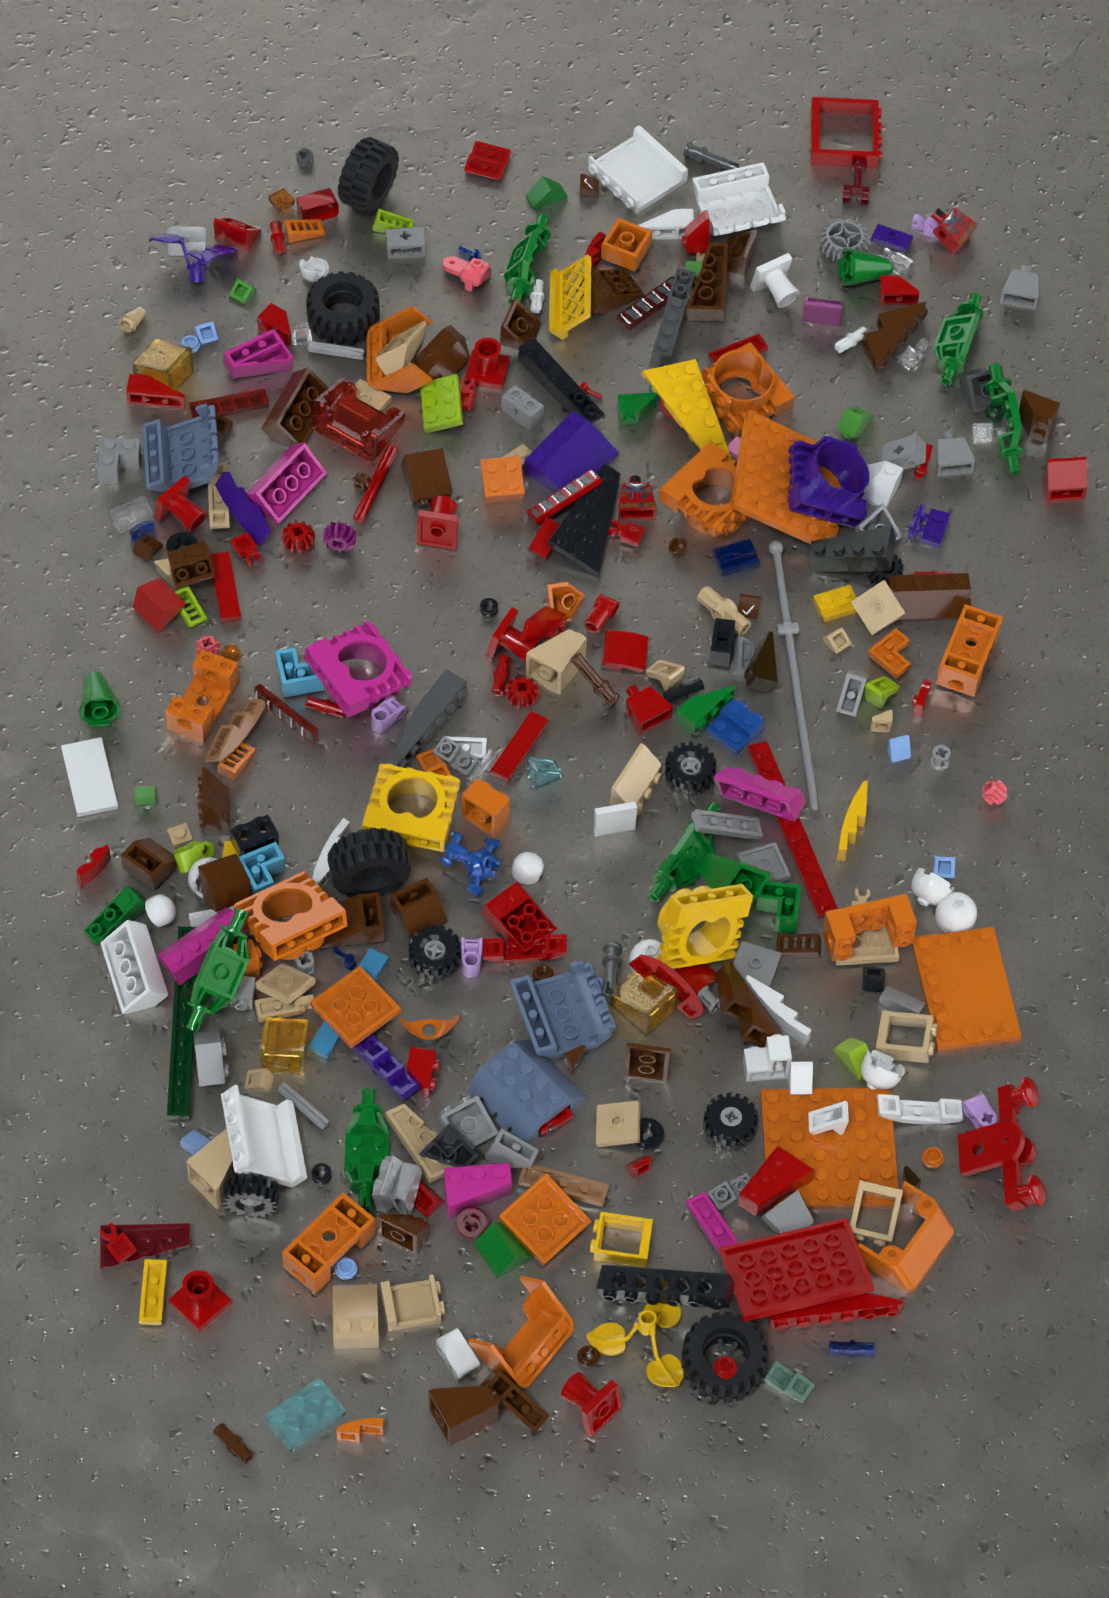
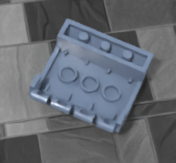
[142,403,219,492]
[509,960,617,1059]
[467,1040,587,1144]

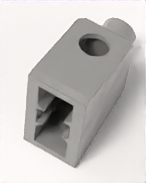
[1000,265,1039,310]
[936,431,975,477]
[761,1190,814,1234]

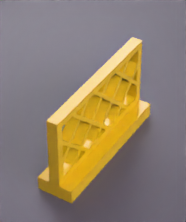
[549,254,591,340]

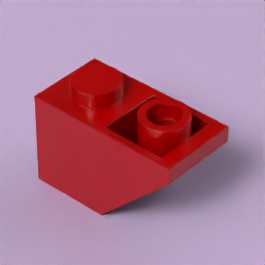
[257,303,291,347]
[407,1047,440,1098]

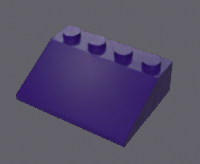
[524,411,619,493]

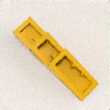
[837,781,868,861]

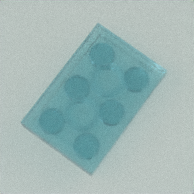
[264,1378,346,1453]

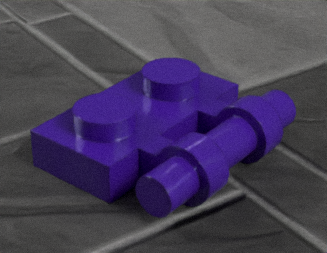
[908,504,950,548]

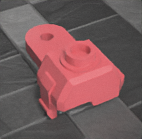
[442,256,491,292]

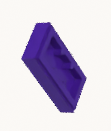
[871,224,913,253]

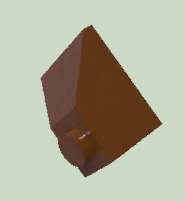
[377,1213,430,1255]

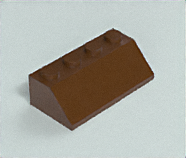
[261,367,334,447]
[888,573,971,622]

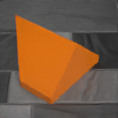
[546,581,585,622]

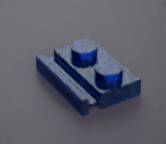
[712,539,760,576]

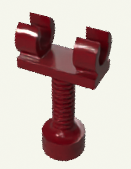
[842,158,870,204]

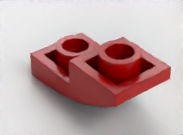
[585,231,606,269]
[528,517,560,560]
[76,845,111,887]

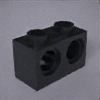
[709,618,735,667]
[230,814,279,856]

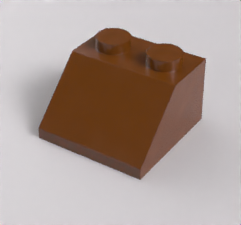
[1019,390,1060,443]
[198,854,252,912]

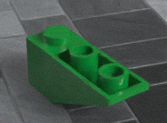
[676,685,735,735]
[84,885,146,945]

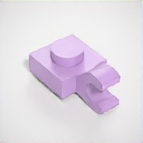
[911,214,938,239]

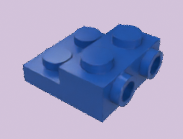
[706,698,764,756]

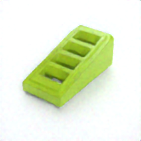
[372,209,414,233]
[175,586,208,628]

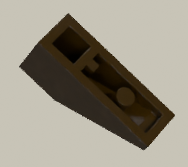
[744,631,778,693]

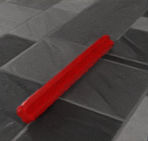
[353,445,397,524]

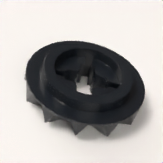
[166,532,198,552]
[633,1118,664,1151]

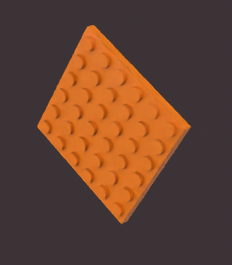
[730,410,841,545]
[760,1088,899,1210]

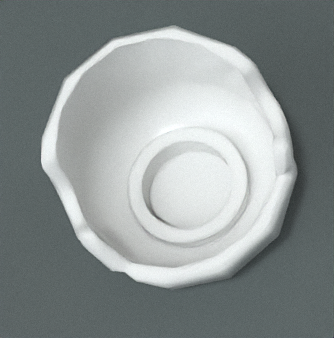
[299,257,329,282]
[511,852,544,885]
[145,894,176,927]

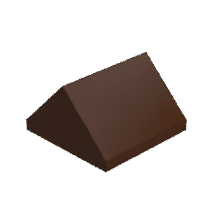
[726,229,757,276]
[500,298,541,350]

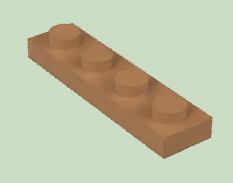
[518,1164,609,1207]

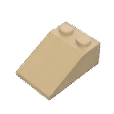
[332,1284,379,1349]

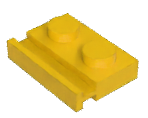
[813,585,857,622]

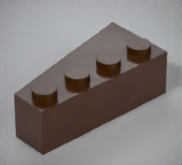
[686,243,729,321]

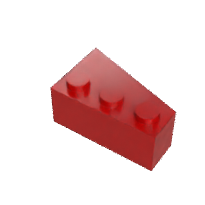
[738,1146,814,1216]

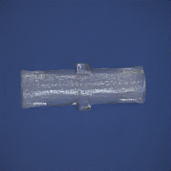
[466,749,499,785]

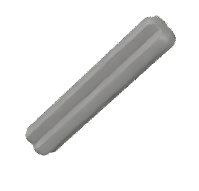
[308,341,365,360]
[278,1082,330,1129]

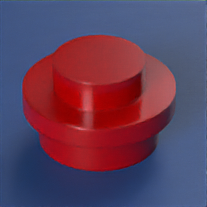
[714,1356,737,1379]

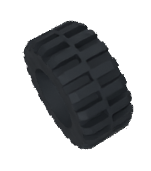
[337,137,399,213]
[306,271,380,345]
[327,828,411,897]
[681,1312,769,1403]

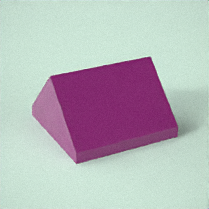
[802,297,843,326]

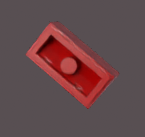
[414,1180,445,1218]

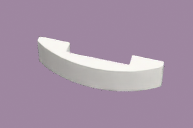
[877,1094,963,1125]

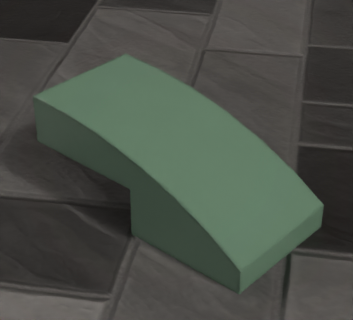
[763,1360,815,1403]

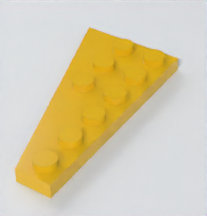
[641,359,732,461]

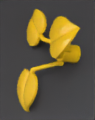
[586,1303,683,1387]

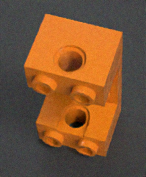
[936,604,1003,697]
[165,649,240,743]
[822,894,917,961]
[282,1192,376,1295]

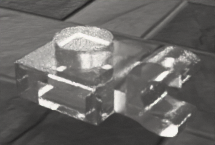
[897,338,929,372]
[971,422,1006,443]

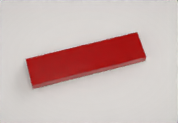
[212,551,241,623]
[490,711,549,783]

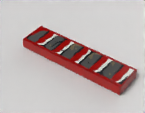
[526,469,602,525]

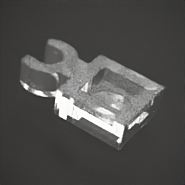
[878,248,914,277]

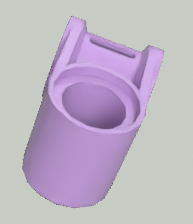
[371,695,408,733]
[461,937,482,978]
[961,1093,997,1129]

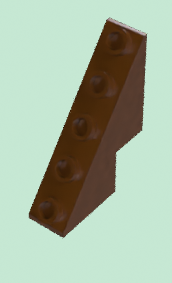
[862,302,928,373]
[716,960,784,1048]

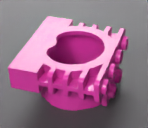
[304,620,412,718]

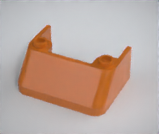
[367,305,432,393]
[858,1181,954,1293]
[468,1275,574,1388]

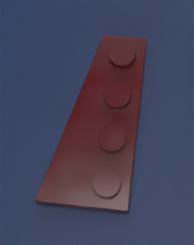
[100,1223,190,1270]

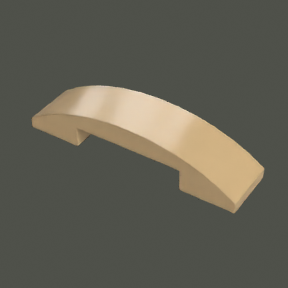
[208,462,230,529]

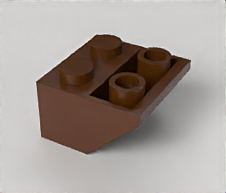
[167,541,215,589]
[121,838,178,890]
[390,877,448,939]

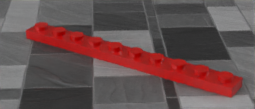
[747,741,838,919]

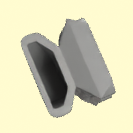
[372,1155,422,1215]

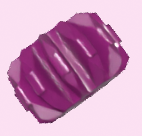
[323,521,357,553]

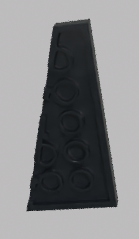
[547,463,621,577]

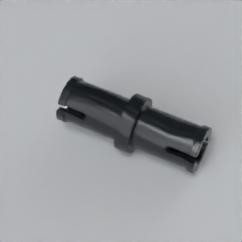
[662,677,705,703]

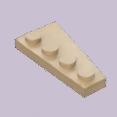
[385,1104,454,1184]

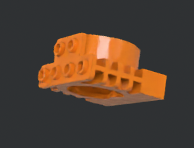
[701,342,795,437]
[659,441,750,538]
[233,871,347,961]

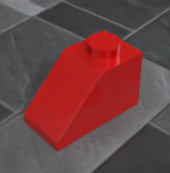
[681,210,710,254]
[879,275,920,306]

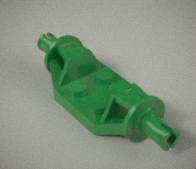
[503,213,551,305]
[933,292,984,386]
[985,363,1025,475]
[647,802,721,902]
[186,908,250,1032]
[344,1088,389,1212]

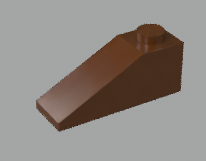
[480,1369,549,1433]

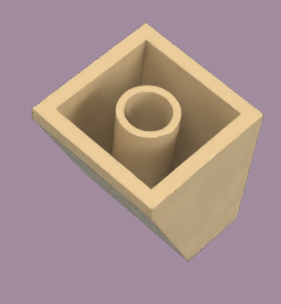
[526,629,587,695]
[186,1129,237,1210]

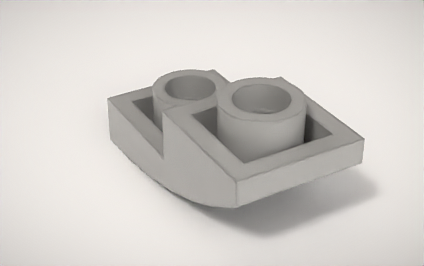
[432,736,480,778]
[708,1172,751,1211]

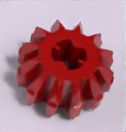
[281,520,315,554]
[505,675,539,709]

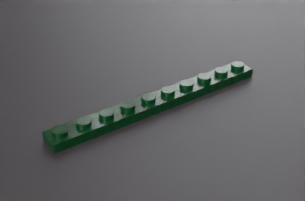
[167,926,197,1120]

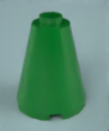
[838,248,893,286]
[79,672,121,728]

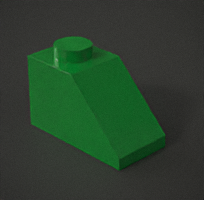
[617,392,657,425]

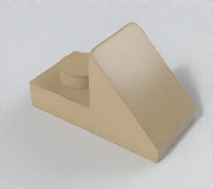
[645,660,685,691]

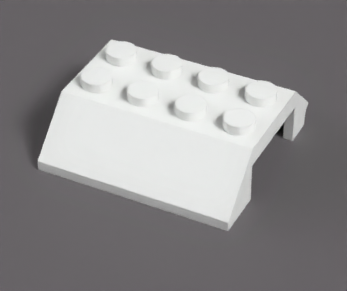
[692,162,786,236]

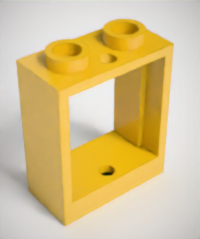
[590,1212,653,1268]

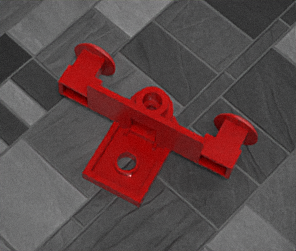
[958,1077,1046,1212]

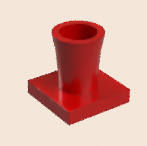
[465,337,510,390]
[154,475,207,533]
[417,496,459,550]
[485,607,540,663]
[168,1270,232,1332]
[561,1372,622,1438]

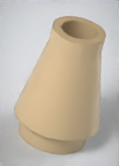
[119,307,146,332]

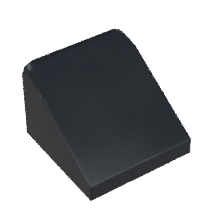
[862,967,885,993]

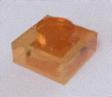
[268,188,295,213]

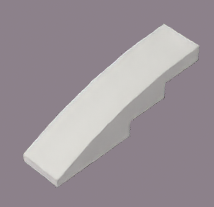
[312,818,351,890]
[745,975,812,1046]

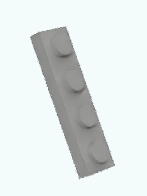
[691,809,763,840]

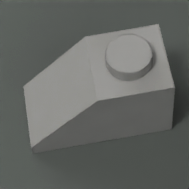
[836,669,870,717]
[484,1128,539,1168]

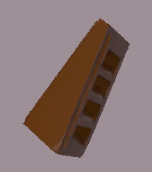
[776,933,822,959]

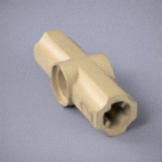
[697,586,751,636]

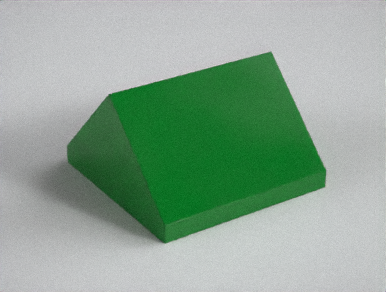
[474,1222,534,1279]

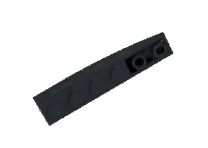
[518,338,605,424]

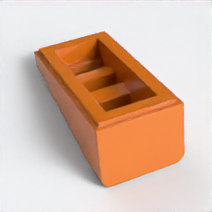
[284,219,325,243]
[217,742,256,781]

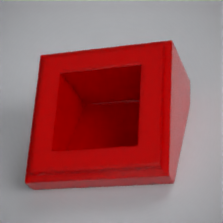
[625,1156,652,1178]

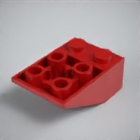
[481,882,557,954]

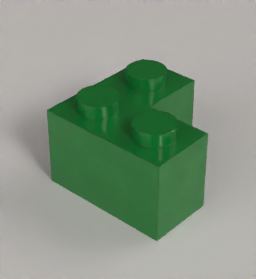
[756,881,802,934]

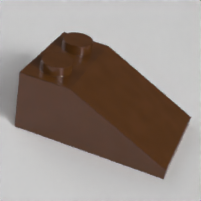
[624,1042,671,1083]

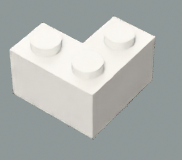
[743,1034,792,1082]

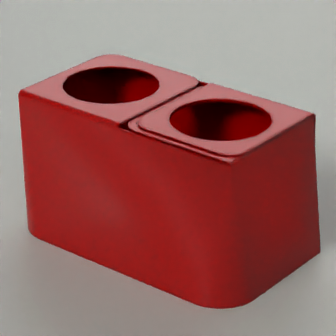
[296,188,339,221]

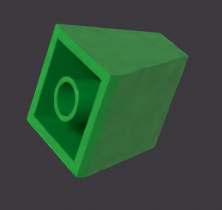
[697,853,772,905]

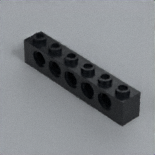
[596,1265,735,1310]

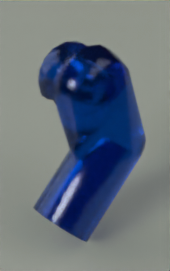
[129,521,155,542]

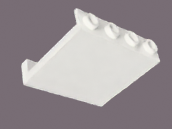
[588,125,688,214]
[221,1085,307,1188]

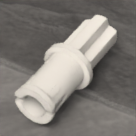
[530,279,545,314]
[834,327,868,353]

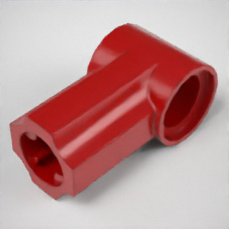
[584,594,619,633]

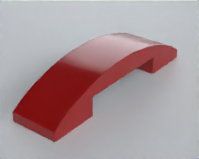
[482,934,567,963]
[629,954,704,1021]

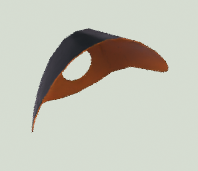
[398,1015,459,1044]

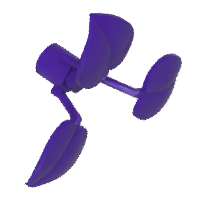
[149,233,237,282]

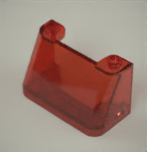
[312,377,406,462]

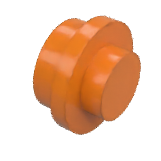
[922,1147,944,1168]

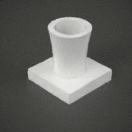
[750,253,800,308]

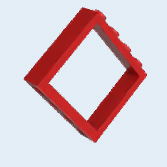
[810,97,882,168]

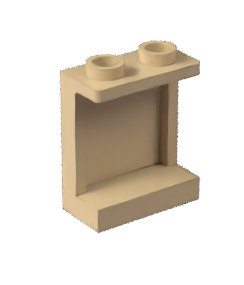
[380,1274,445,1332]

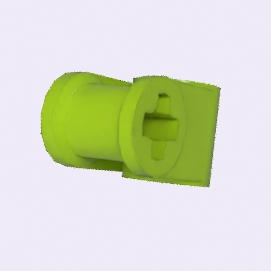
[173,840,215,873]

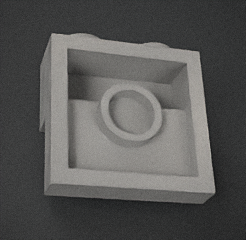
[437,1095,498,1147]

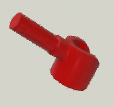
[578,382,603,400]

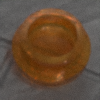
[221,644,241,662]

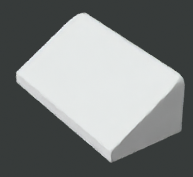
[447,737,487,759]

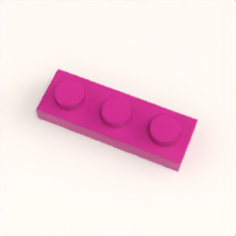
[686,1191,739,1256]

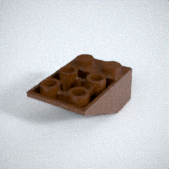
[576,269,645,314]
[197,767,230,836]
[321,892,384,948]

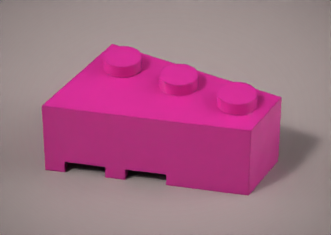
[223,329,294,379]
[444,1163,512,1219]

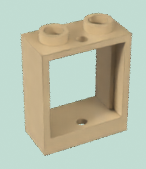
[876,1010,938,1063]
[849,1180,903,1247]

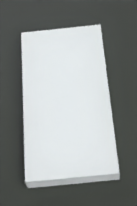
[61,737,118,817]

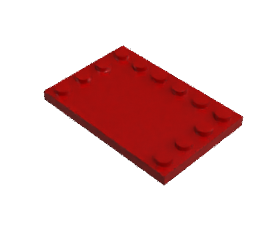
[719,1218,874,1322]

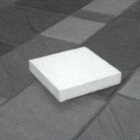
[593,802,637,837]

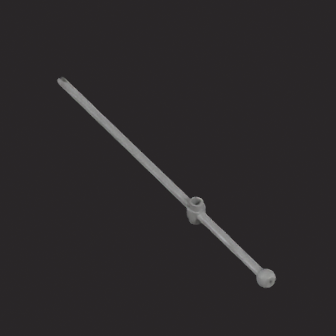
[768,540,818,812]

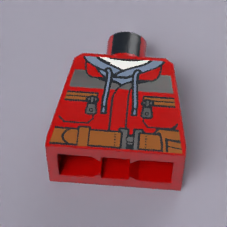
[931,208,978,254]
[618,475,656,520]

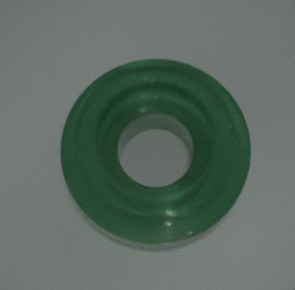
[985,404,1004,422]

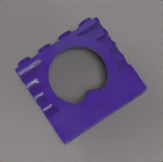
[788,436,870,529]

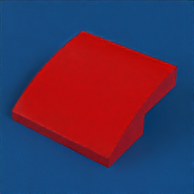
[464,141,511,181]
[602,630,649,674]
[673,964,717,995]

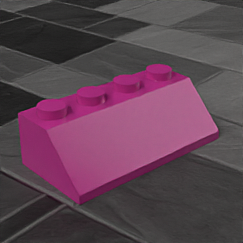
[246,443,327,524]
[714,767,806,822]
[156,907,249,986]

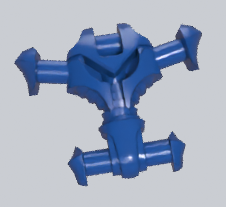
[440,831,501,897]

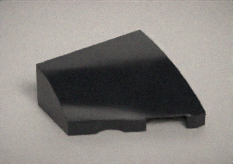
[419,1123,481,1167]

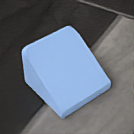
[193,321,219,345]
[887,735,911,762]
[933,856,955,878]
[180,1130,211,1155]

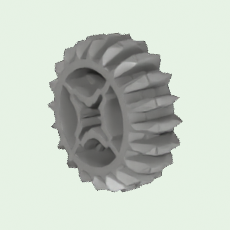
[819,218,870,262]

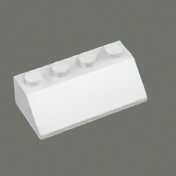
[100,920,168,1014]

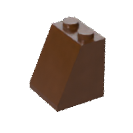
[401,448,453,506]
[428,1385,500,1446]

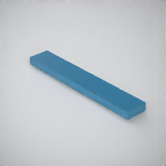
[308,948,389,1059]

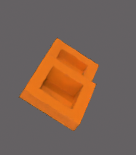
[416,748,452,776]
[336,1418,384,1442]

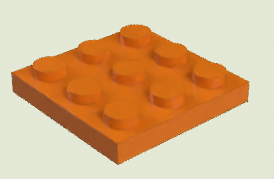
[310,966,401,1049]
[498,1173,592,1266]

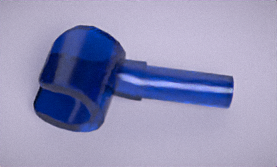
[458,245,481,261]
[332,947,357,971]

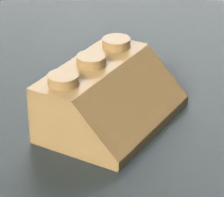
[375,320,426,376]
[610,743,663,815]

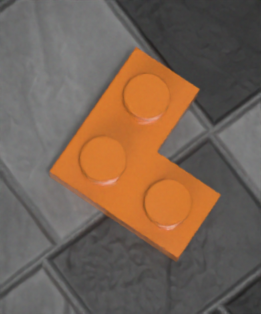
[867,628,911,679]

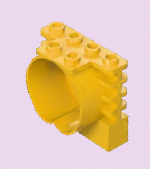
[362,764,460,852]
[656,884,753,969]

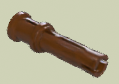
[570,652,620,707]

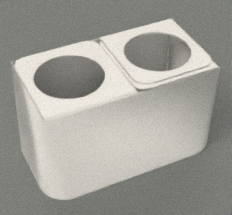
[167,226,206,256]
[436,1328,480,1383]

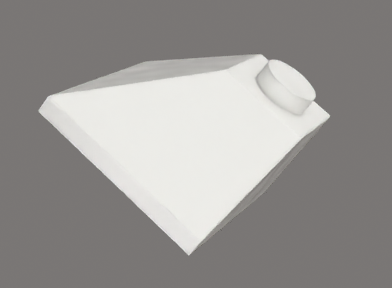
[862,461,903,508]

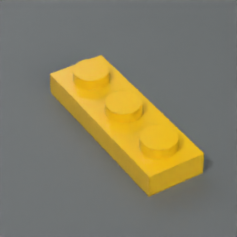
[139,1259,167,1325]

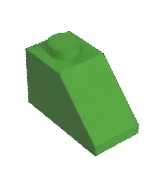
[837,407,874,439]

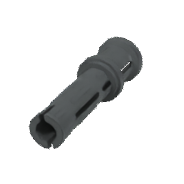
[683,141,739,171]
[602,941,622,997]

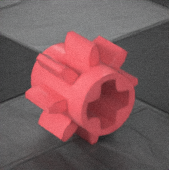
[195,636,220,655]
[982,779,1008,805]

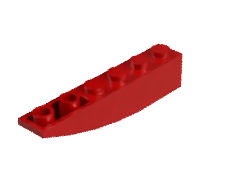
[767,1293,903,1331]

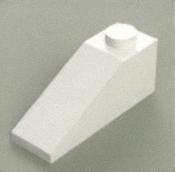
[638,209,694,240]

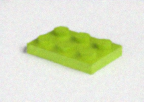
[421,374,463,434]

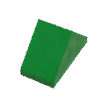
[526,176,568,210]

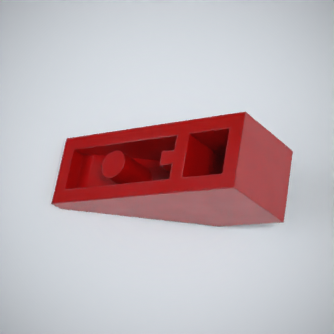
[126,373,186,409]
[520,606,567,641]

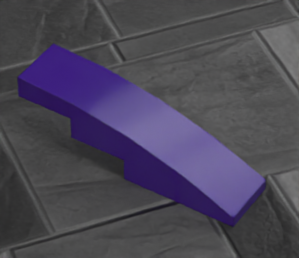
[215,472,271,545]
[353,1034,420,1100]

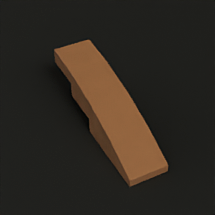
[205,699,267,762]

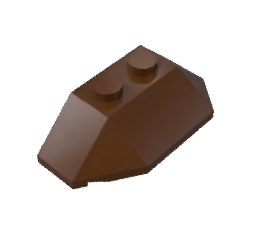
[411,325,470,380]

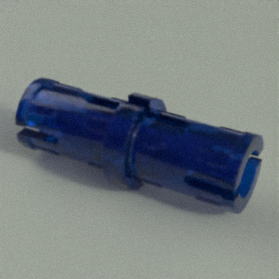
[829,1340,875,1358]

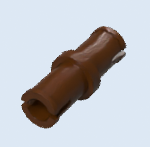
[213,1423,254,1464]

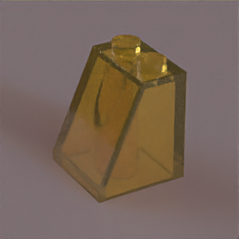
[132,339,194,390]
[609,972,678,1037]
[260,1016,309,1076]

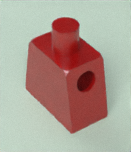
[626,685,672,735]

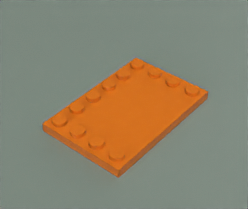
[911,927,1022,1052]

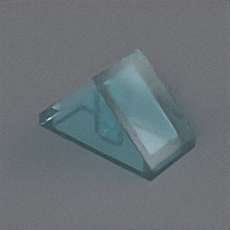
[526,756,564,790]

